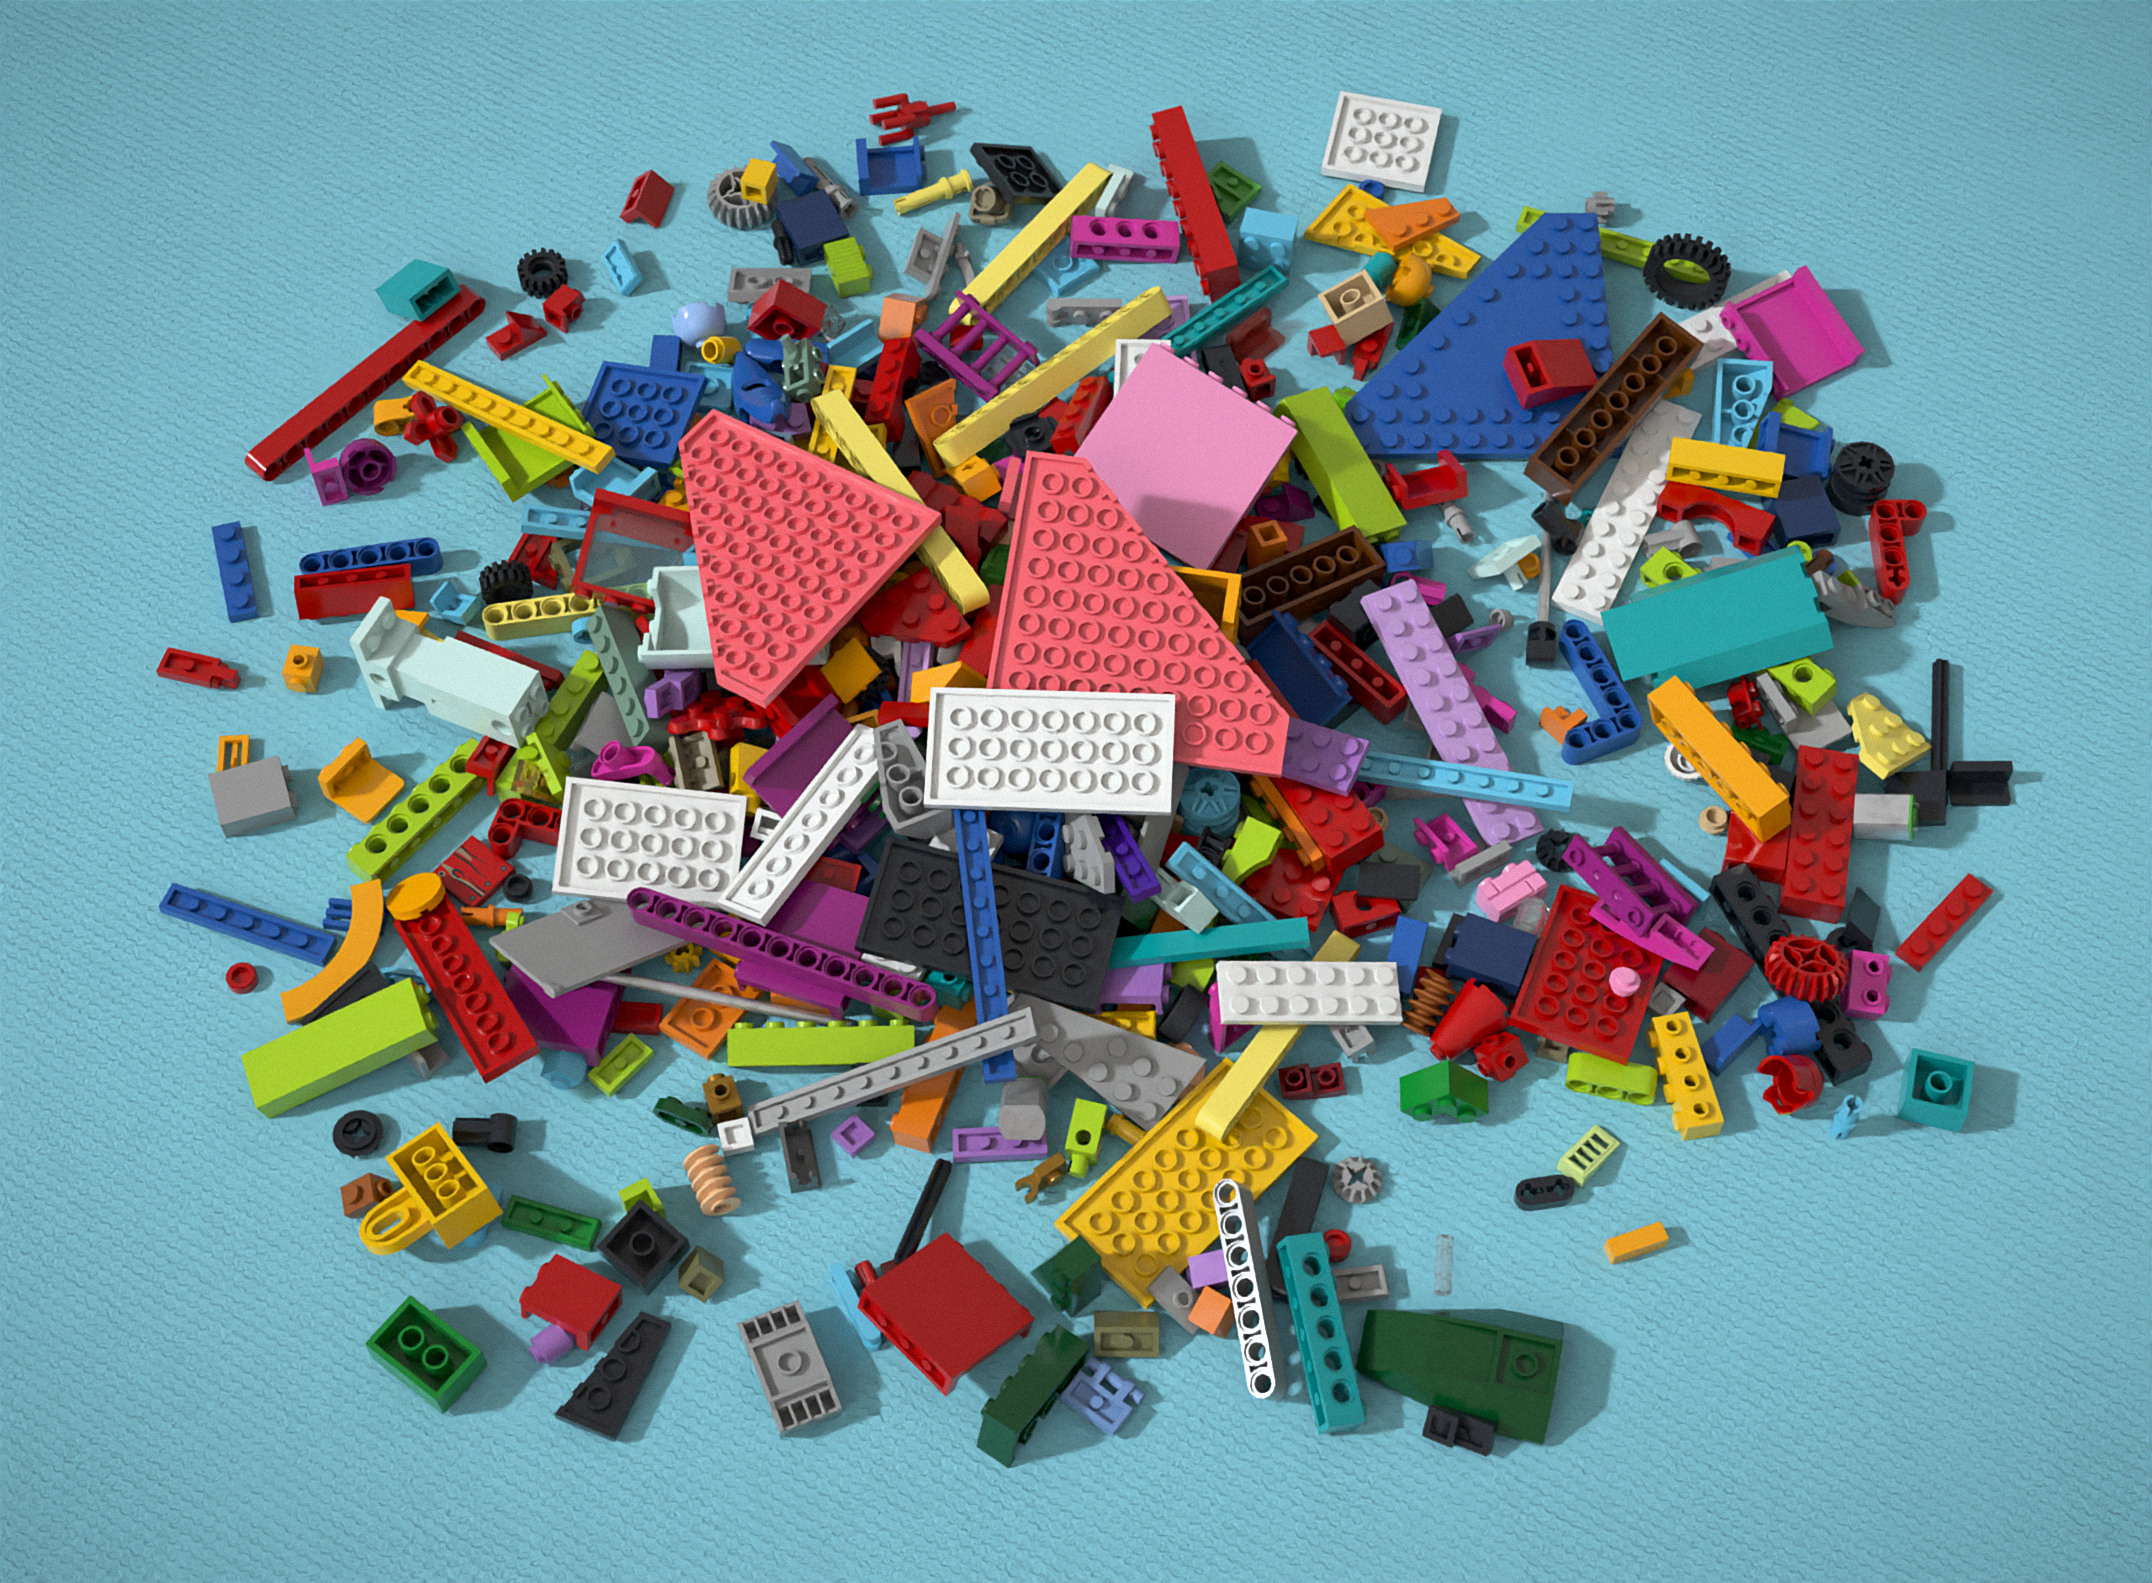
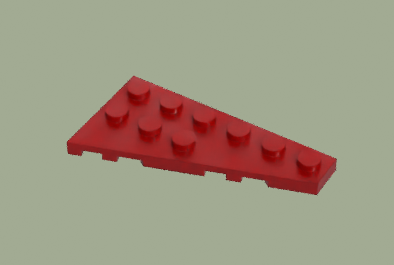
[1159,833,1346,933]

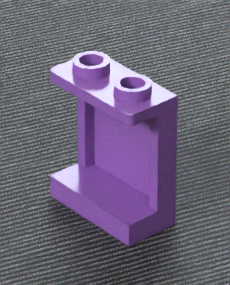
[1089,962,1173,1015]

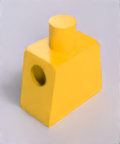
[729,742,768,817]

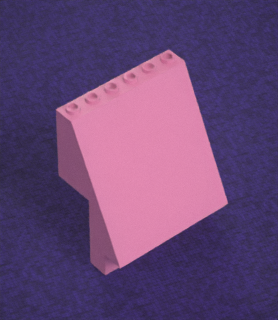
[1074,342,1298,570]

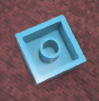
[1237,207,1299,276]

